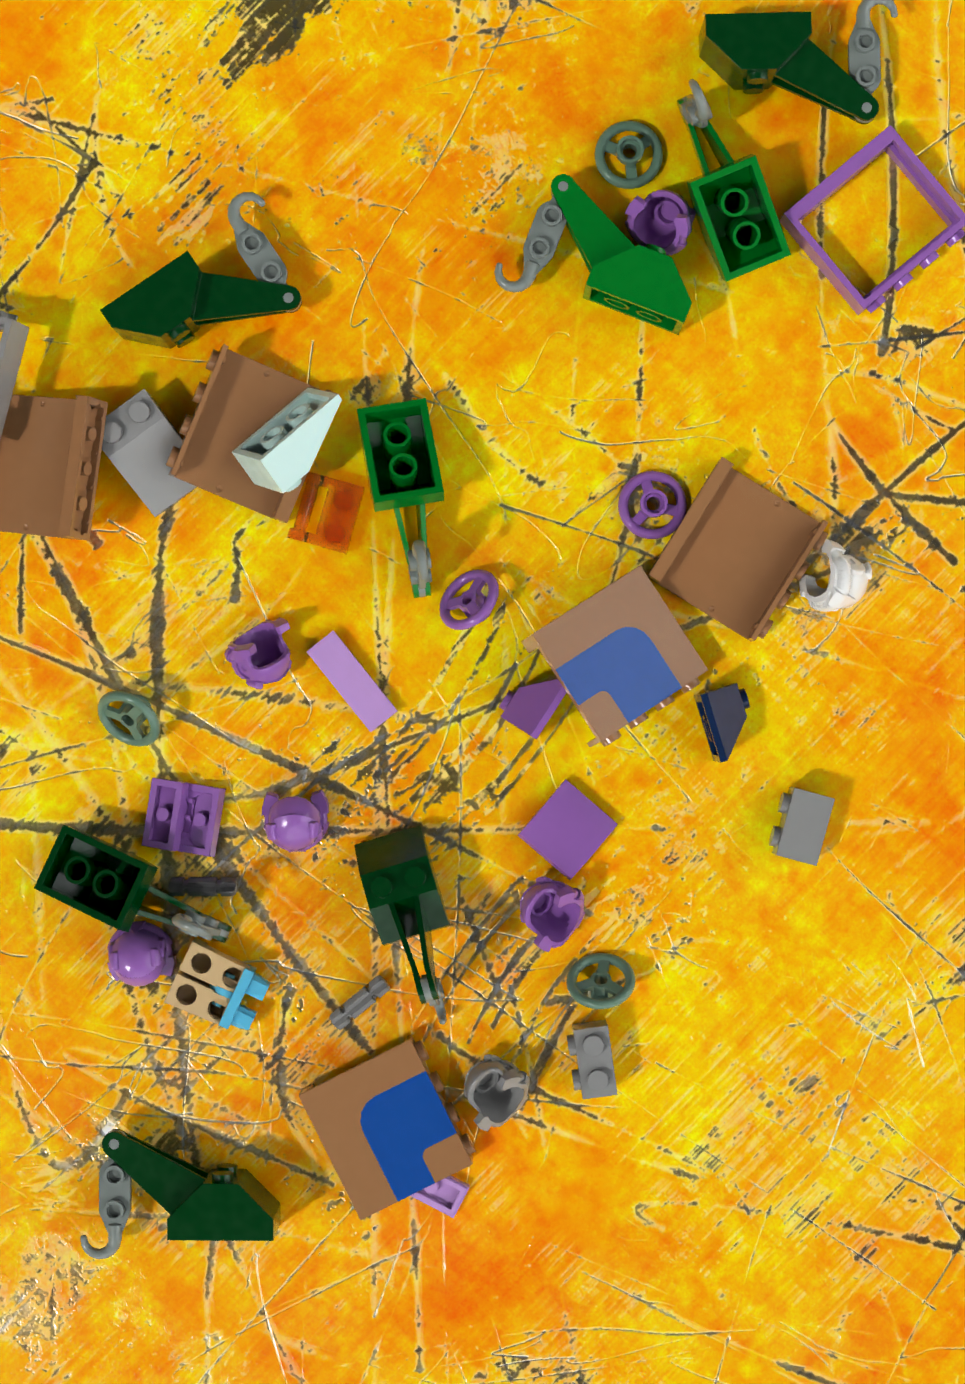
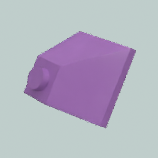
[499,679,567,739]

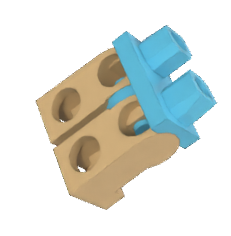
[164,937,271,1030]

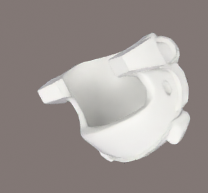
[799,539,873,612]

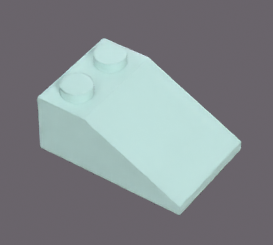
[232,388,342,493]

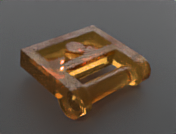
[287,472,365,555]

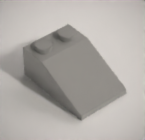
[102,389,197,517]

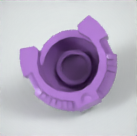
[625,190,696,256]
[224,617,292,689]
[262,789,329,852]
[520,876,585,952]
[107,921,176,987]

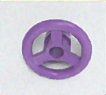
[618,471,687,539]
[439,569,499,630]

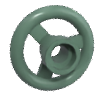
[595,121,663,189]
[98,691,160,747]
[566,953,636,1009]

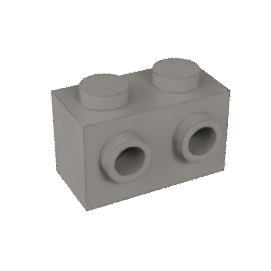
[769,787,835,866]
[567,1019,618,1099]

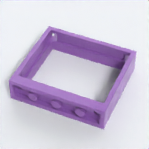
[779,125,965,315]

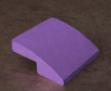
[141,778,226,857]
[518,779,618,880]

